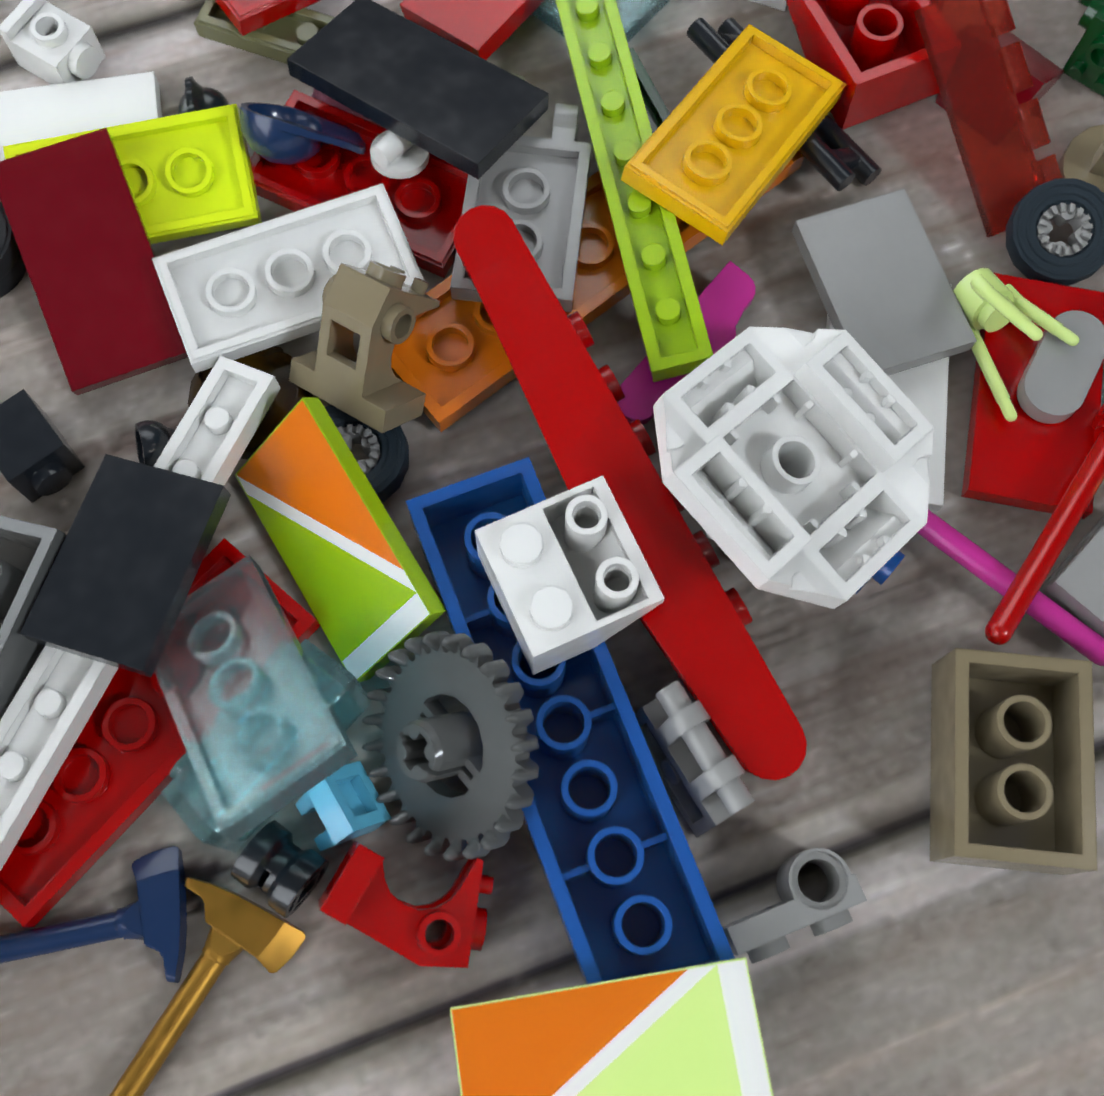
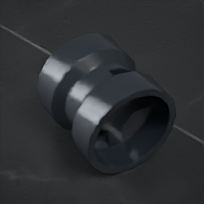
[231,820,329,918]

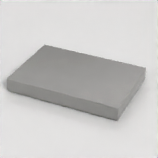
[791,188,977,376]

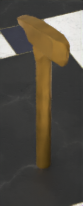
[109,877,306,1096]

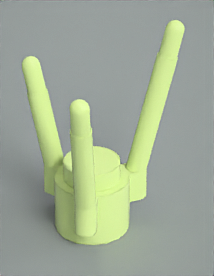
[953,268,1079,422]

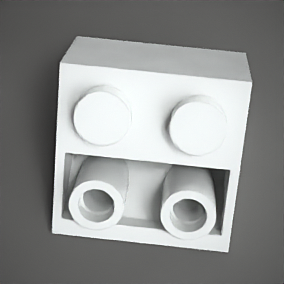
[475,475,665,675]

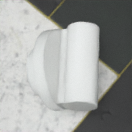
[370,130,429,179]

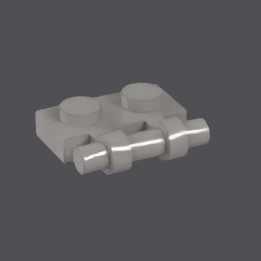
[635,680,755,838]

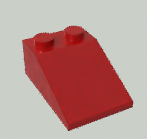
[786,0,960,130]

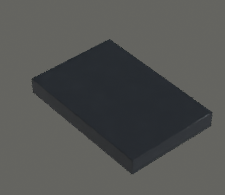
[20,454,231,677]

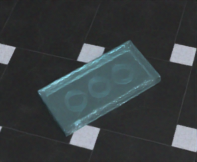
[154,555,358,842]

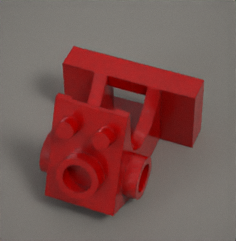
[318,840,494,968]

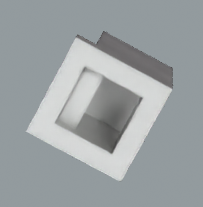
[0,0,106,85]

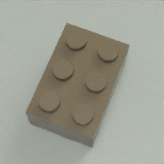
[930,648,1098,875]

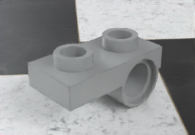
[722,848,867,963]

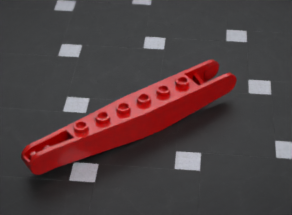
[453,205,807,780]

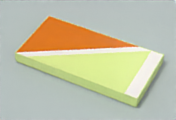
[450,957,773,1096]

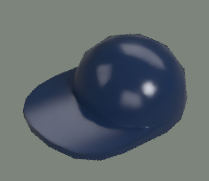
[240,102,366,165]

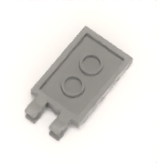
[450,103,592,312]

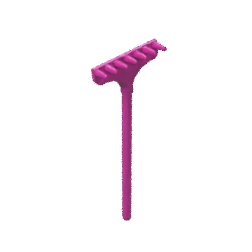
[617,261,1104,666]

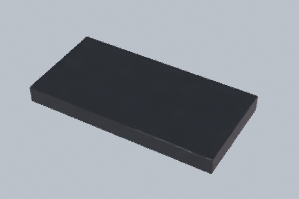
[287,0,549,180]

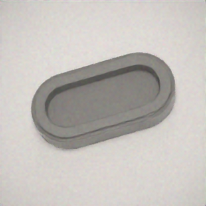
[1017,310,1104,424]

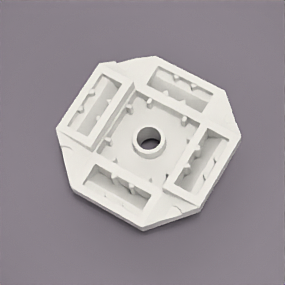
[653,326,935,609]

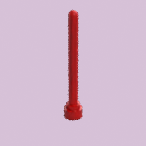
[985,403,1104,645]

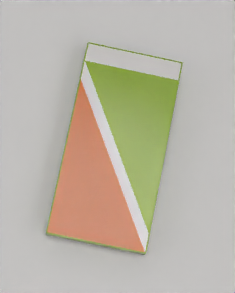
[235,397,446,684]

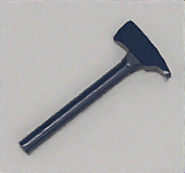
[0,846,187,983]

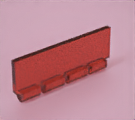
[914,0,1062,237]

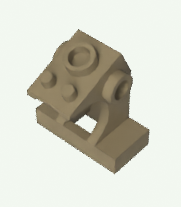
[289,260,440,433]

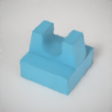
[295,761,391,851]

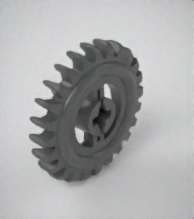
[362,631,539,862]

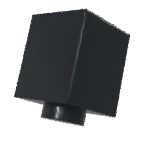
[0,389,85,503]

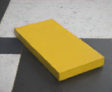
[621,24,847,246]

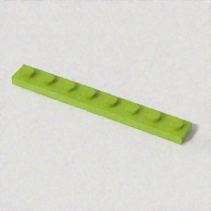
[555,0,713,382]

